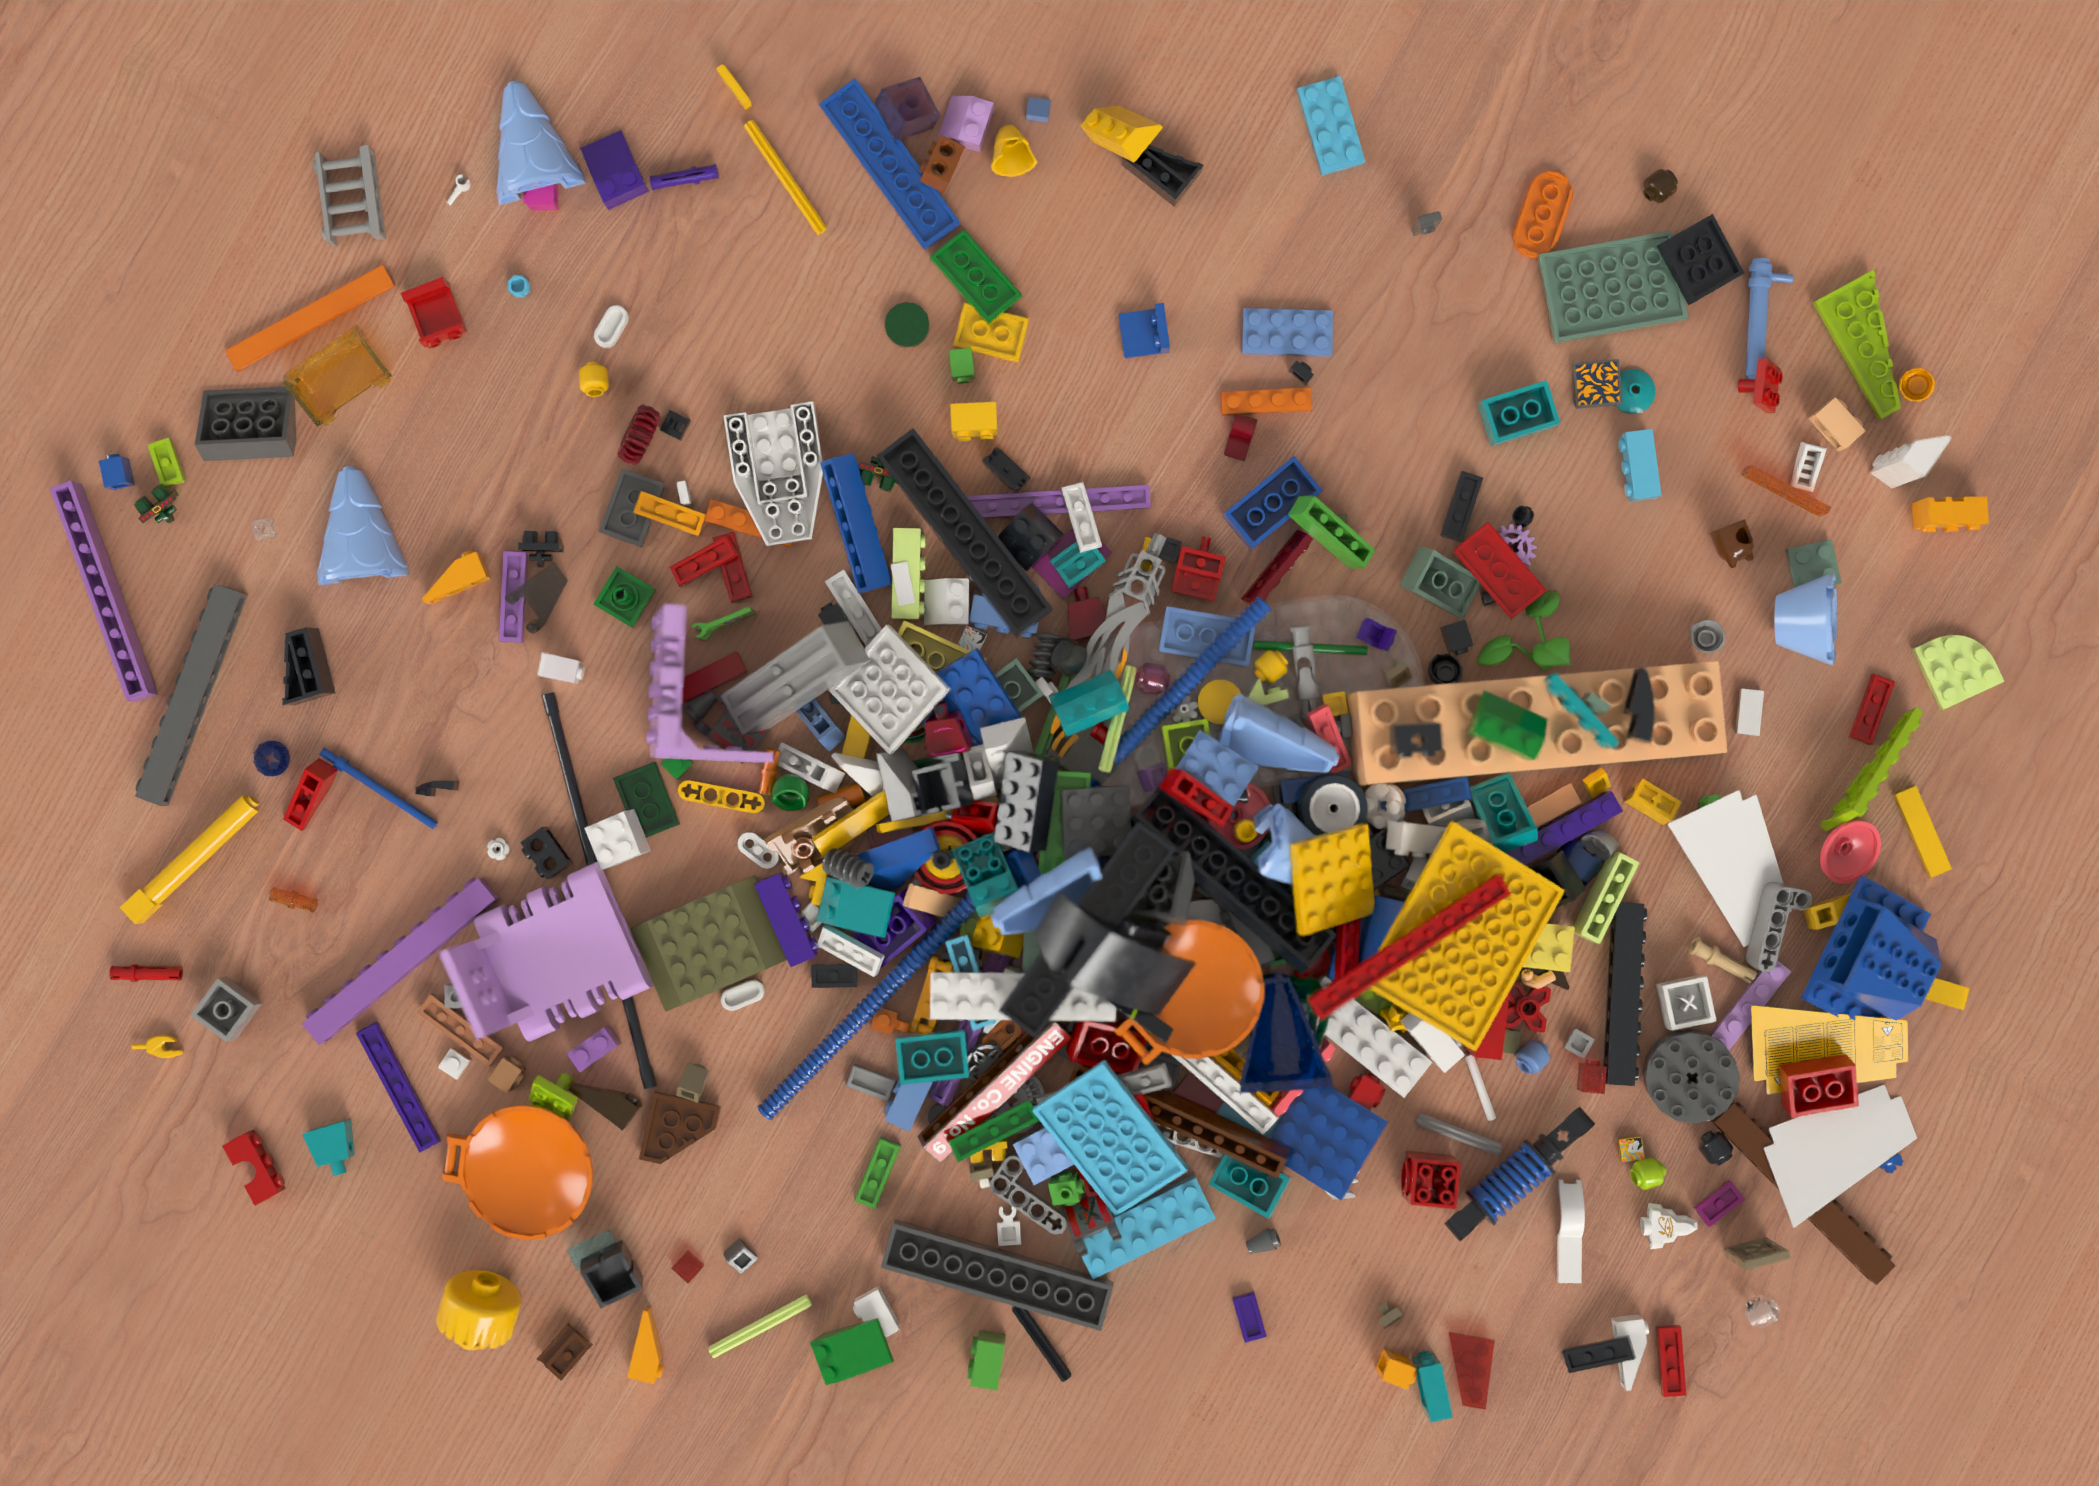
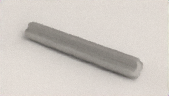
[1416,1113,1503,1155]

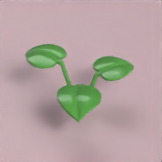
[1477,590,1571,670]

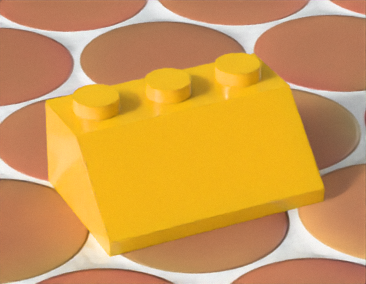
[1080,105,1163,162]

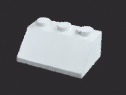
[980,717,1034,789]

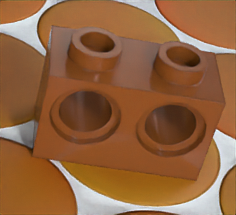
[919,135,965,193]

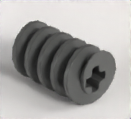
[1027,632,1065,682]
[822,848,874,889]

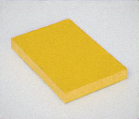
[953,302,1029,363]

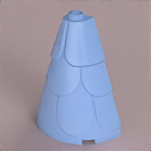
[496,81,586,205]
[317,466,409,585]
[1217,694,1339,773]
[1253,803,1316,884]
[990,847,1102,935]

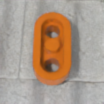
[981,1020,1021,1056]

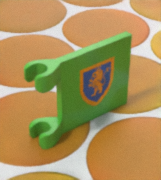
[691,607,756,641]

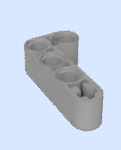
[1746,882,1812,973]
[990,1153,1066,1235]

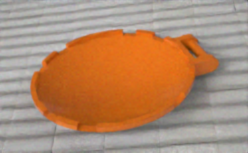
[1115,920,1264,1065]
[441,1105,593,1240]

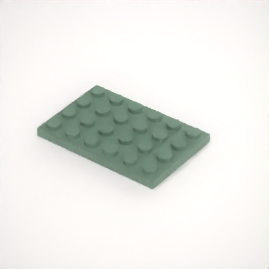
[1538,230,1688,344]

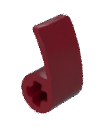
[1224,413,1258,461]

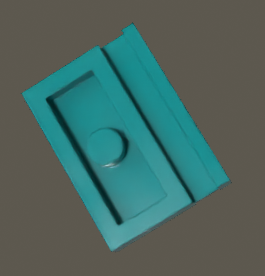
[1050,542,1106,588]

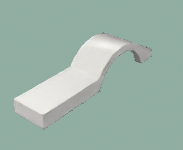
[1557,1179,1585,1283]

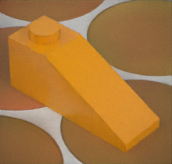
[422,550,492,605]
[627,1306,665,1384]

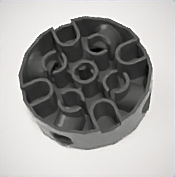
[1643,1029,1740,1124]

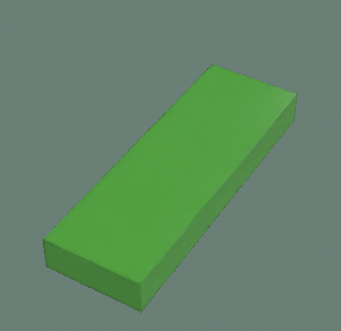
[854,1137,901,1209]

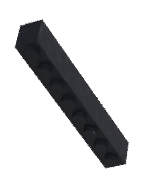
[1602,902,1647,1086]

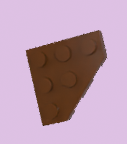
[639,1091,721,1164]

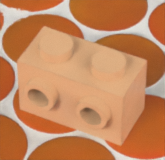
[1808,397,1865,452]

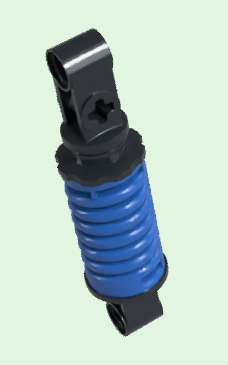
[1444,1106,1595,1242]

